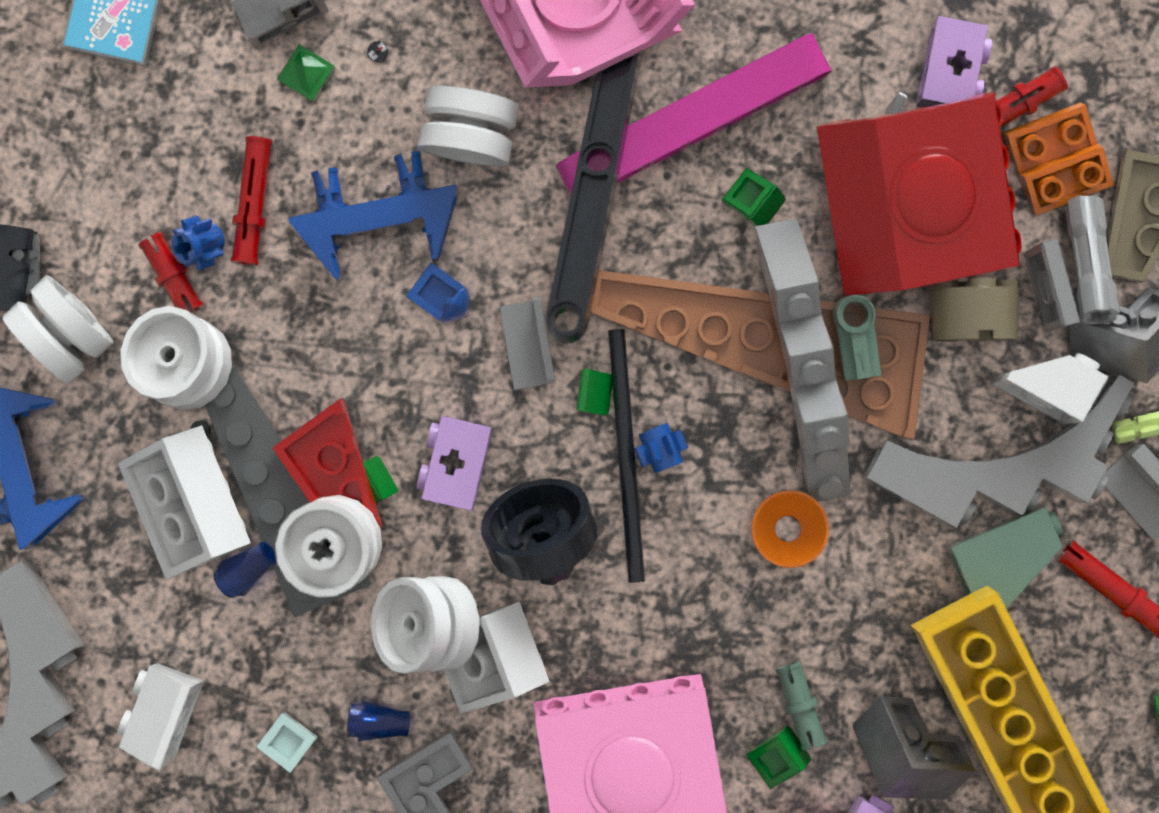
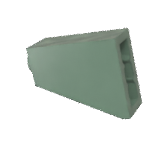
[945,507,1064,609]

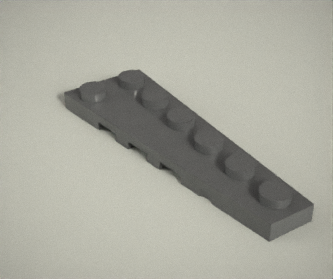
[205,367,373,617]

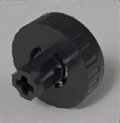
[481,479,598,585]

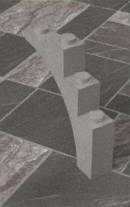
[755,218,851,502]
[862,374,1134,528]
[0,560,84,809]

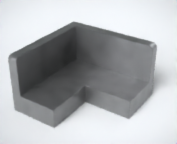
[232,0,329,48]
[1069,288,1159,383]
[853,696,976,800]
[377,728,474,813]

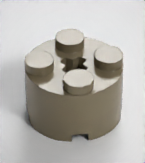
[932,278,1019,341]

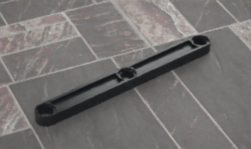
[546,51,643,344]

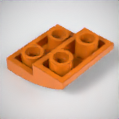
[1002,102,1114,216]

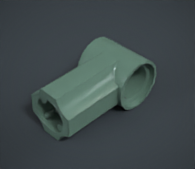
[832,295,881,381]

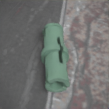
[775,661,828,751]

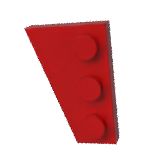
[272,398,383,528]

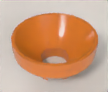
[751,490,829,568]

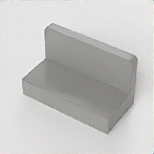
[500,297,556,391]
[1104,444,1159,540]

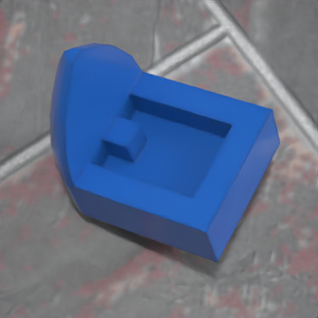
[406,262,470,324]

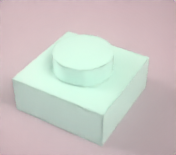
[257,711,318,773]

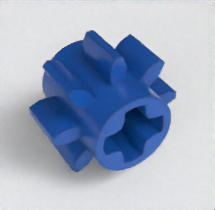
[171,215,225,270]
[634,423,688,474]

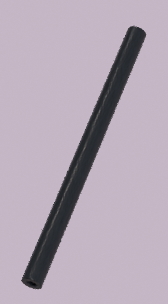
[608,329,645,583]

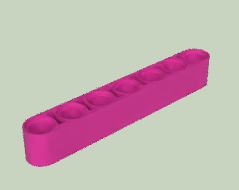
[555,33,832,196]

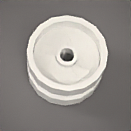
[417,86,519,166]
[3,275,113,384]
[121,306,232,410]
[275,495,382,597]
[371,576,480,674]

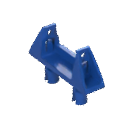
[288,151,459,281]
[0,388,84,550]

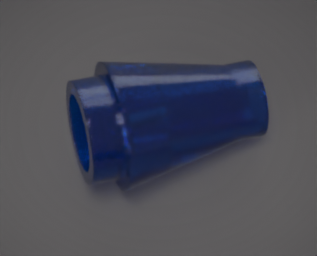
[213,541,277,598]
[347,699,410,742]

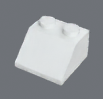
[991,353,1108,425]
[444,602,550,714]
[117,663,204,770]

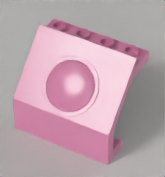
[480,0,695,88]
[534,674,727,813]

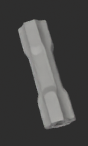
[1065,195,1120,325]

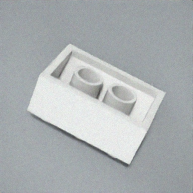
[118,426,251,580]

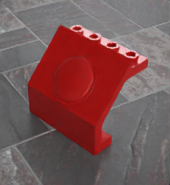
[816,92,1022,296]

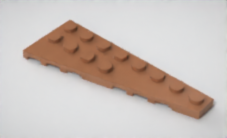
[591,270,931,439]

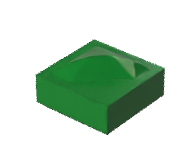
[277,44,336,103]

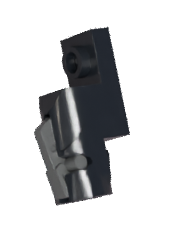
[0,224,40,313]

